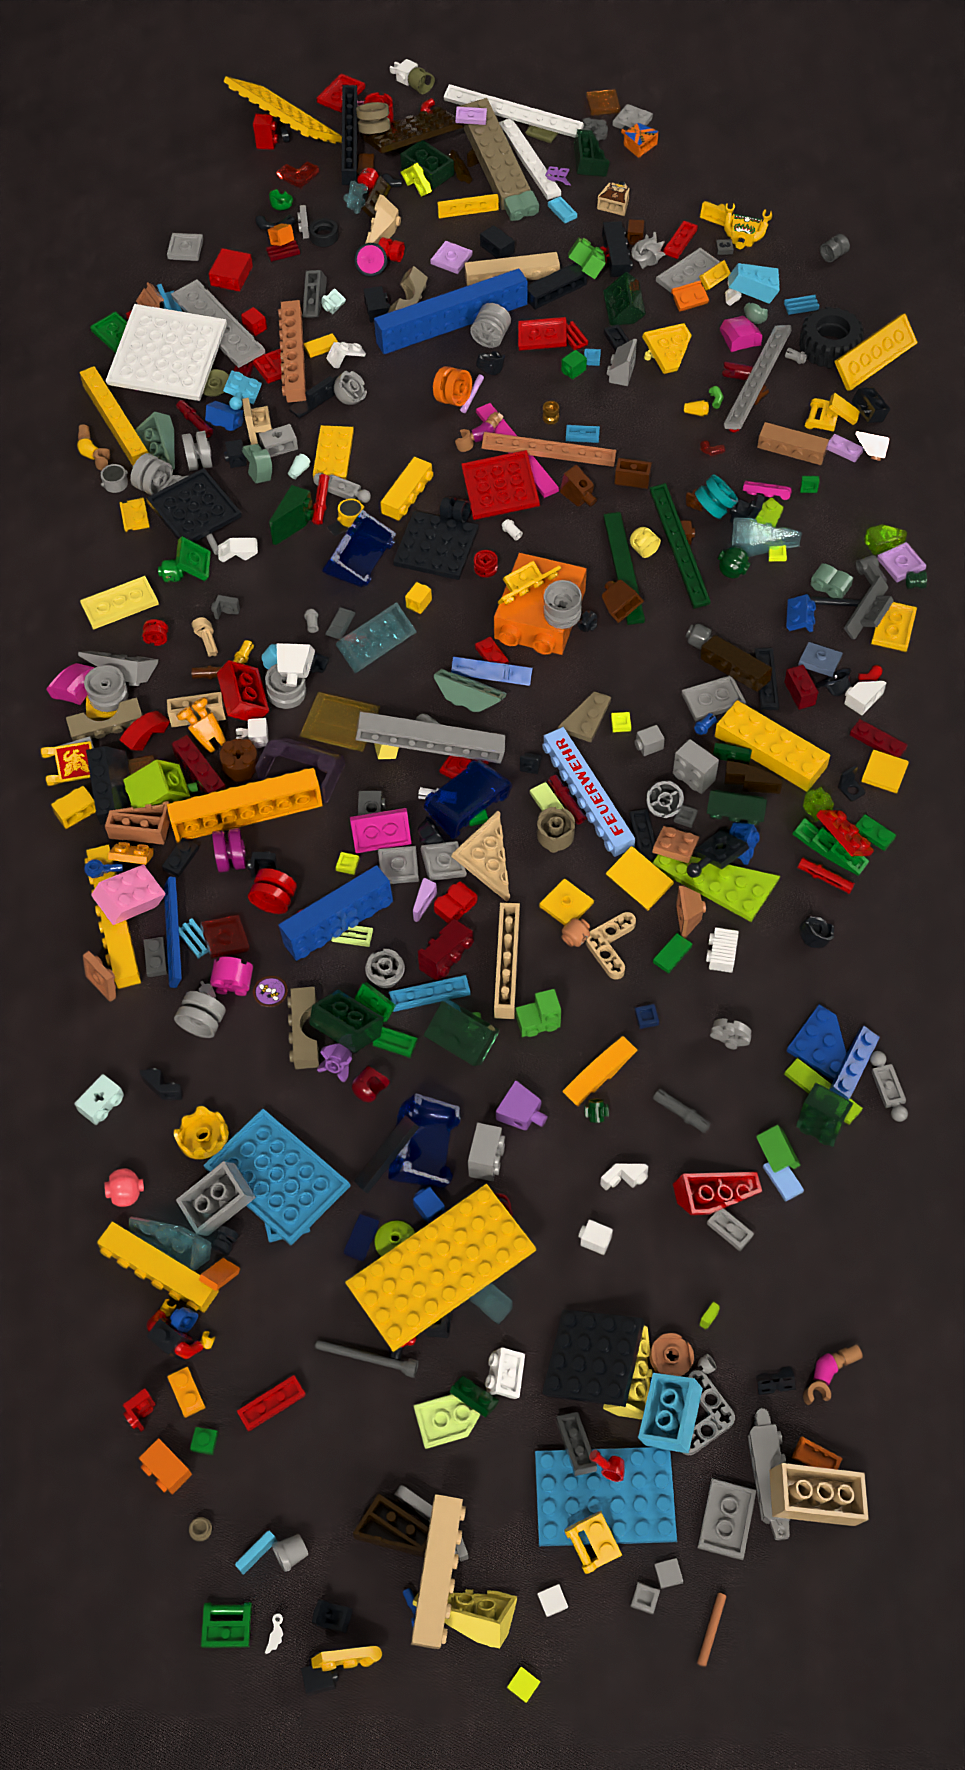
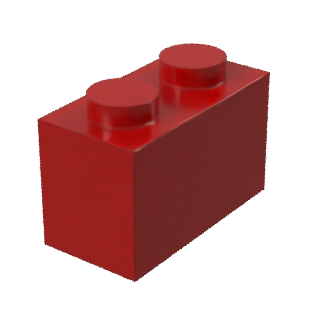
[253,114,278,150]

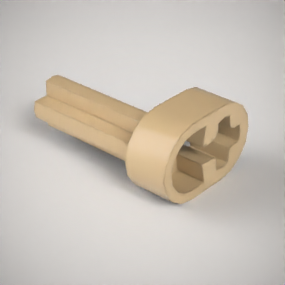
[192,617,218,657]

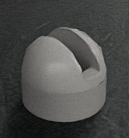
[698,1354,717,1374]

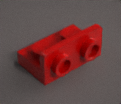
[123,1388,156,1432]

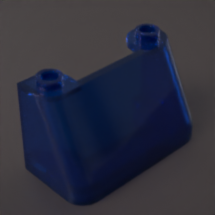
[322,510,396,587]
[424,760,512,840]
[388,1093,461,1187]

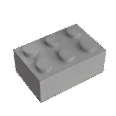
[176,1161,256,1236]

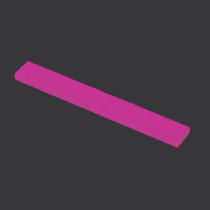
[476,403,559,498]

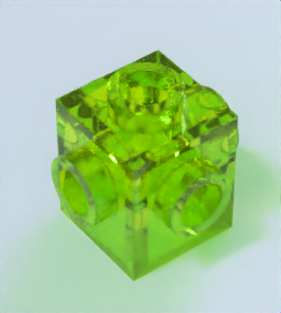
[803,787,834,821]

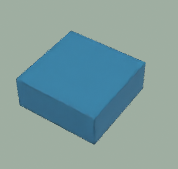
[584,349,601,366]

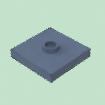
[798,642,843,677]

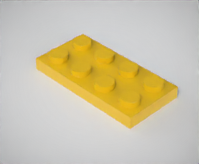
[313,425,354,480]

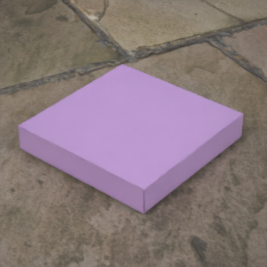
[430,241,473,274]
[877,542,926,582]

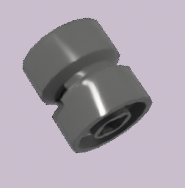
[820,234,850,262]

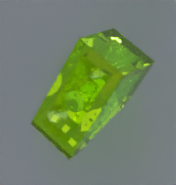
[864,524,907,555]

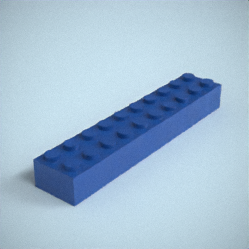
[374,268,528,354]

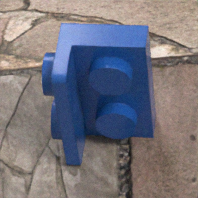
[729,823,760,865]

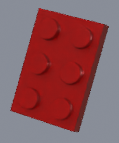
[317,74,365,112]
[518,317,567,351]
[816,810,874,856]

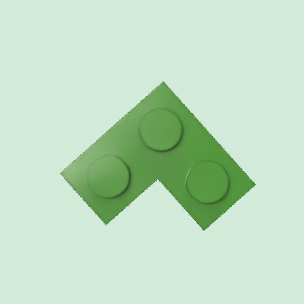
[568,237,606,279]
[516,989,561,1037]

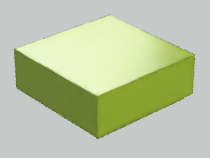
[700,1302,720,1329]

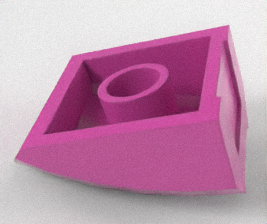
[720,316,762,352]
[46,663,94,705]

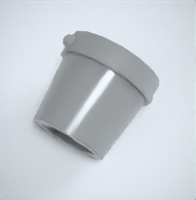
[272,1534,308,1572]

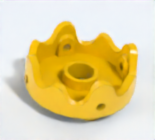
[174,1106,229,1159]

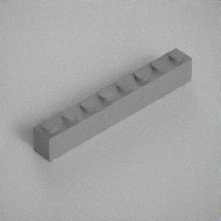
[355,712,505,764]

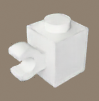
[390,59,418,86]
[236,718,269,748]

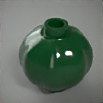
[717,546,751,578]

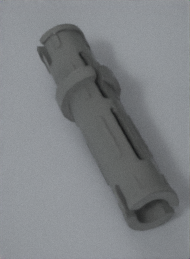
[653,1089,711,1133]

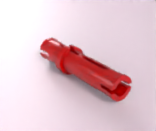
[312,474,330,525]
[798,857,855,894]

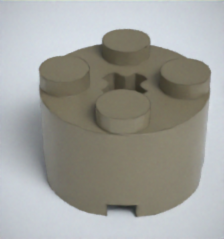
[537,807,575,853]

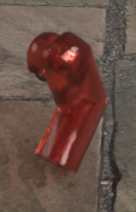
[700,441,725,456]

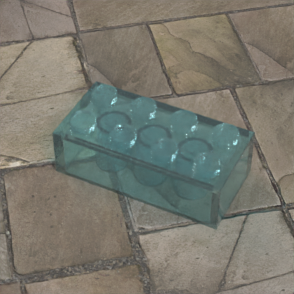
[336,602,417,674]

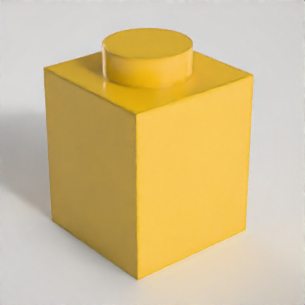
[405,582,432,614]

